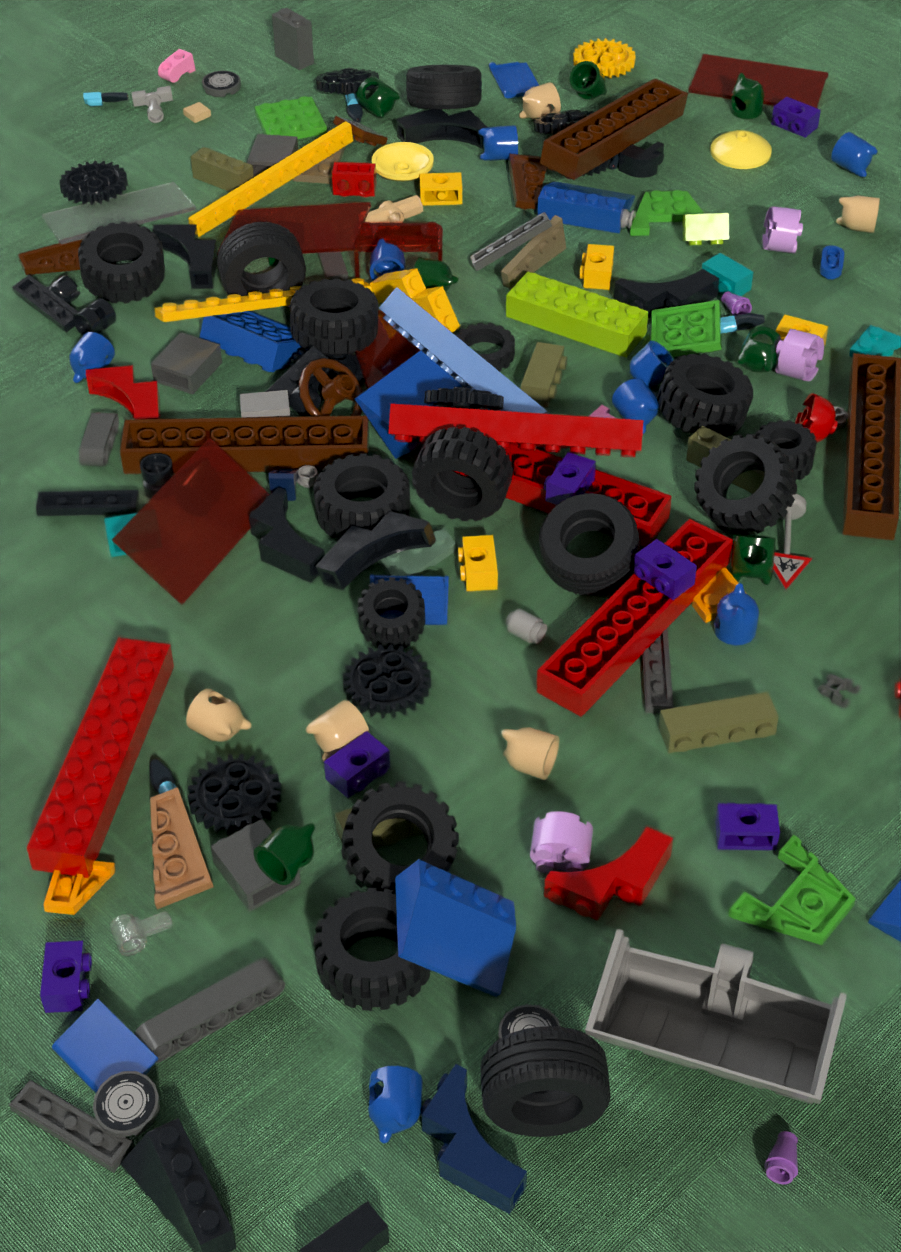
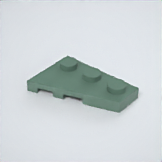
[377,528,456,576]

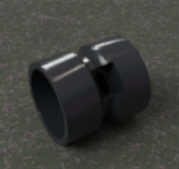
[73,298,117,336]
[140,453,176,500]

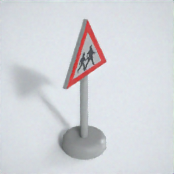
[773,494,813,592]

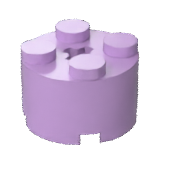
[762,206,803,253]
[776,329,824,381]
[530,812,593,874]

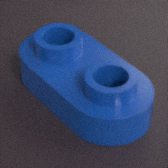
[820,246,844,279]

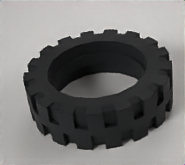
[456,323,515,372]

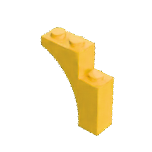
[370,268,460,333]

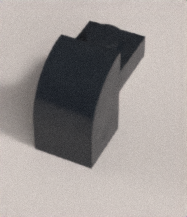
[619,141,664,178]

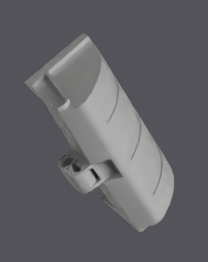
[585,929,847,1104]

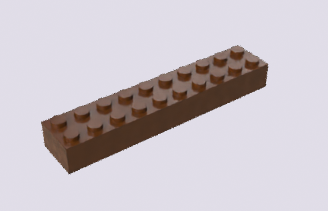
[540,78,688,180]
[842,353,901,541]
[120,416,369,474]

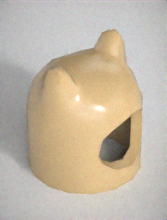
[519,82,561,119]
[836,195,880,233]
[186,688,252,742]
[305,700,369,762]
[502,727,560,780]

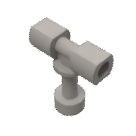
[131,86,173,123]

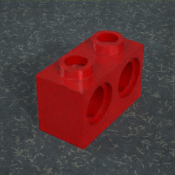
[332,162,377,197]

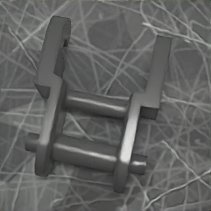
[818,674,861,708]

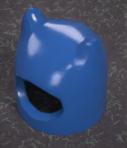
[478,125,518,161]
[831,132,878,177]
[370,239,405,281]
[69,332,115,383]
[630,341,674,388]
[612,378,659,434]
[713,583,759,646]
[368,1066,423,1144]

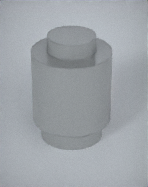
[506,609,547,644]

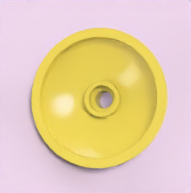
[710,130,772,169]
[372,142,434,182]

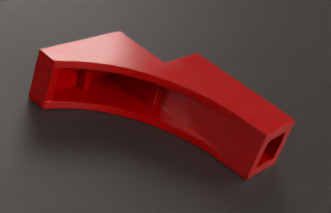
[86,365,161,420]
[544,826,673,921]

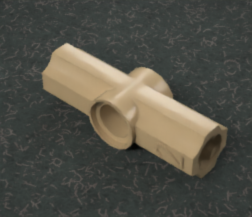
[359,195,423,233]

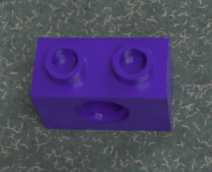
[771,97,821,138]
[544,452,596,505]
[634,539,697,600]
[324,731,390,798]
[715,803,780,850]
[40,940,92,1013]

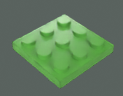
[254,96,327,139]
[651,300,722,357]

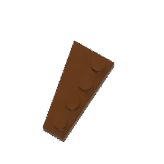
[508,154,547,210]
[18,236,116,275]

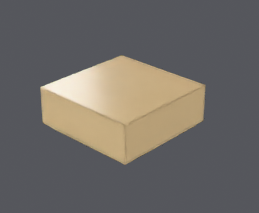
[183,102,211,123]

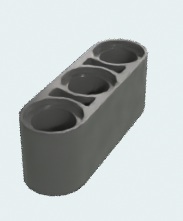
[79,412,119,467]

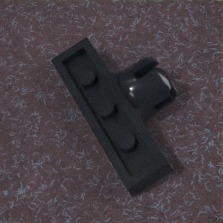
[12,275,80,333]
[266,346,328,417]

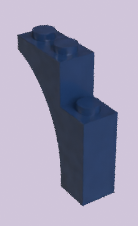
[420,1064,527,1214]

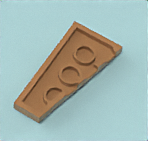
[150,787,214,909]

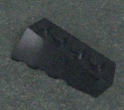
[120,1118,236,1252]

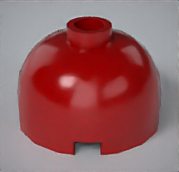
[795,393,838,443]

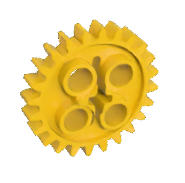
[573,38,636,79]

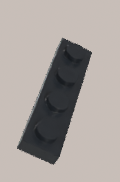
[36,490,139,516]

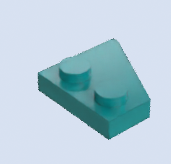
[849,325,901,357]

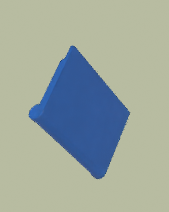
[489,62,539,98]
[370,574,449,625]
[52,999,159,1093]

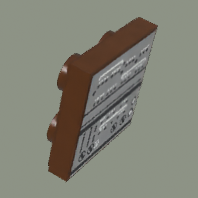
[333,116,388,146]

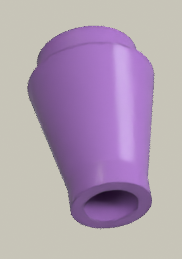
[721,291,752,317]
[764,1131,798,1184]

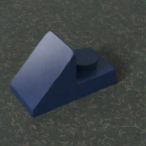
[269,469,299,501]

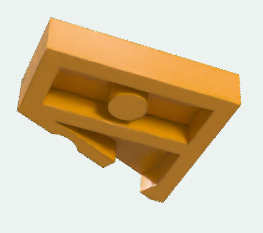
[692,567,746,623]
[43,861,116,915]

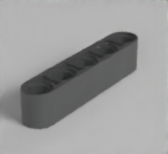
[134,958,286,1063]

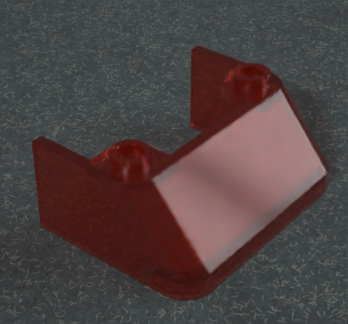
[354,222,444,278]

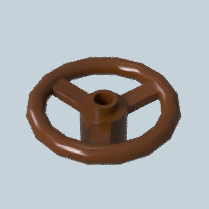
[299,358,363,417]

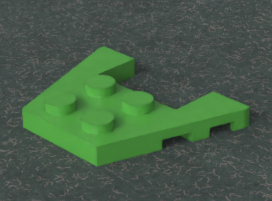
[630,190,705,236]
[728,835,856,945]

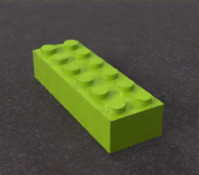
[506,271,648,358]

